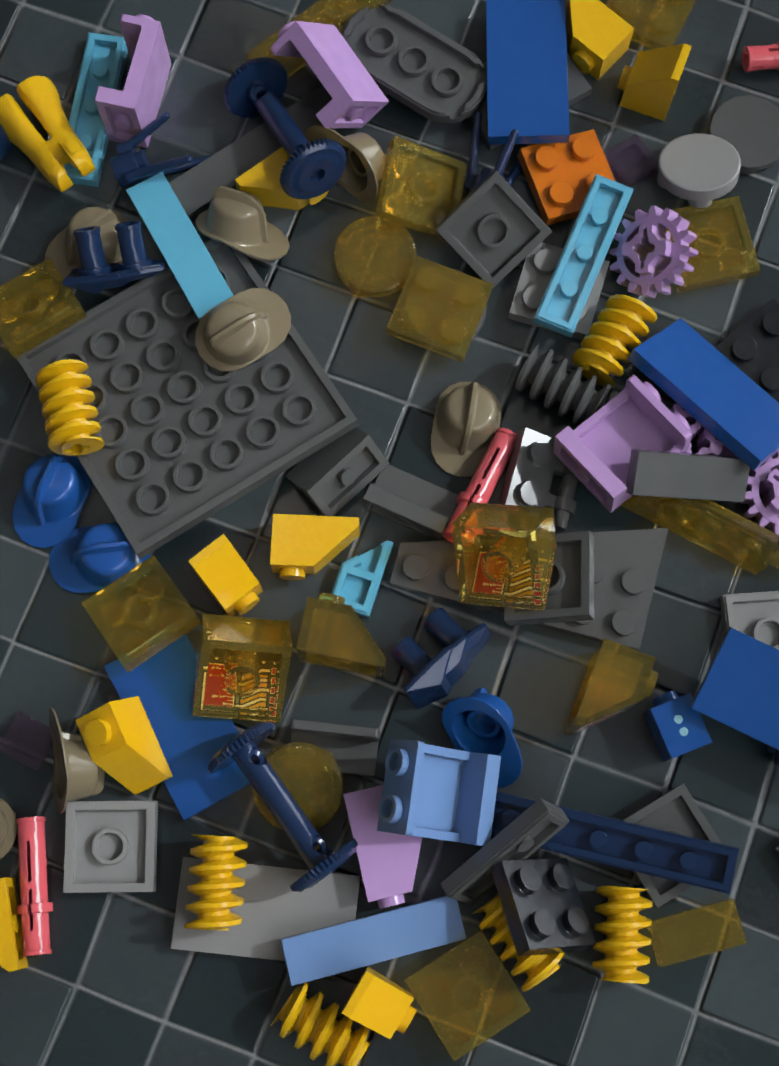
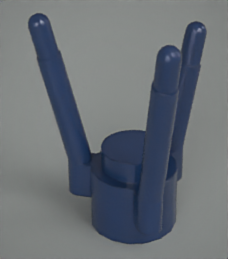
[462,111,530,196]
[110,112,212,189]

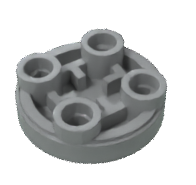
[657,133,741,208]

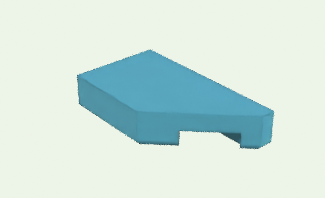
[328,540,393,618]

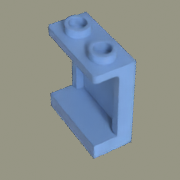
[377,739,501,846]

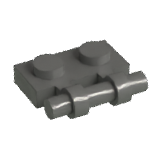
[497,427,580,531]

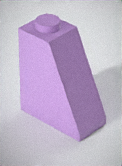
[343,785,422,909]

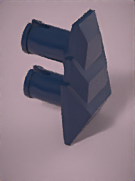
[62,221,167,294]
[392,608,491,709]

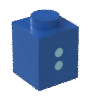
[643,690,712,762]

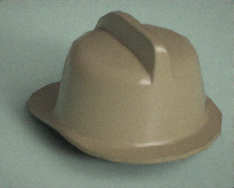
[304,124,392,203]
[196,185,290,261]
[45,207,129,289]
[195,288,291,371]
[431,382,501,477]
[49,708,105,814]

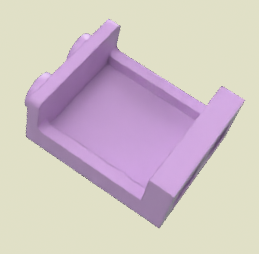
[95,14,172,148]
[270,21,389,128]
[553,375,692,513]

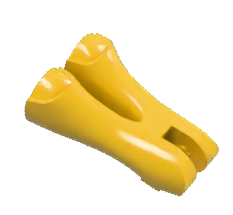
[0,75,95,193]

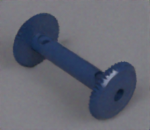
[223,57,346,199]
[208,721,358,892]

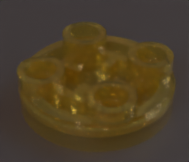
[334,216,416,298]
[253,742,343,830]

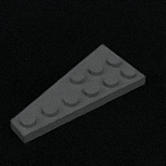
[389,528,668,652]

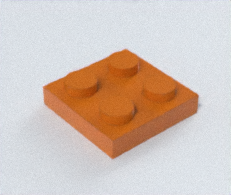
[517,129,616,226]

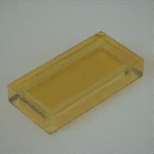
[647,898,747,967]

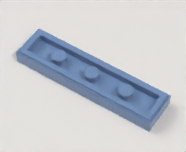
[280,895,466,986]

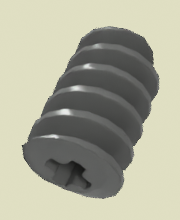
[515,343,611,426]

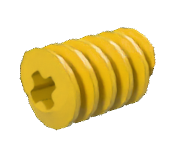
[572,294,658,388]
[36,359,105,456]
[184,834,248,930]
[592,885,652,984]
[472,894,565,992]
[270,982,372,1066]

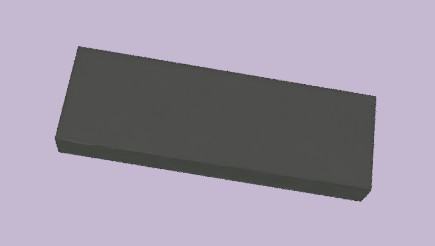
[626,449,750,502]
[440,798,569,905]

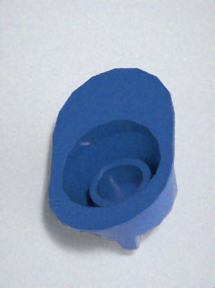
[12,453,92,548]
[49,522,151,593]
[442,687,523,788]

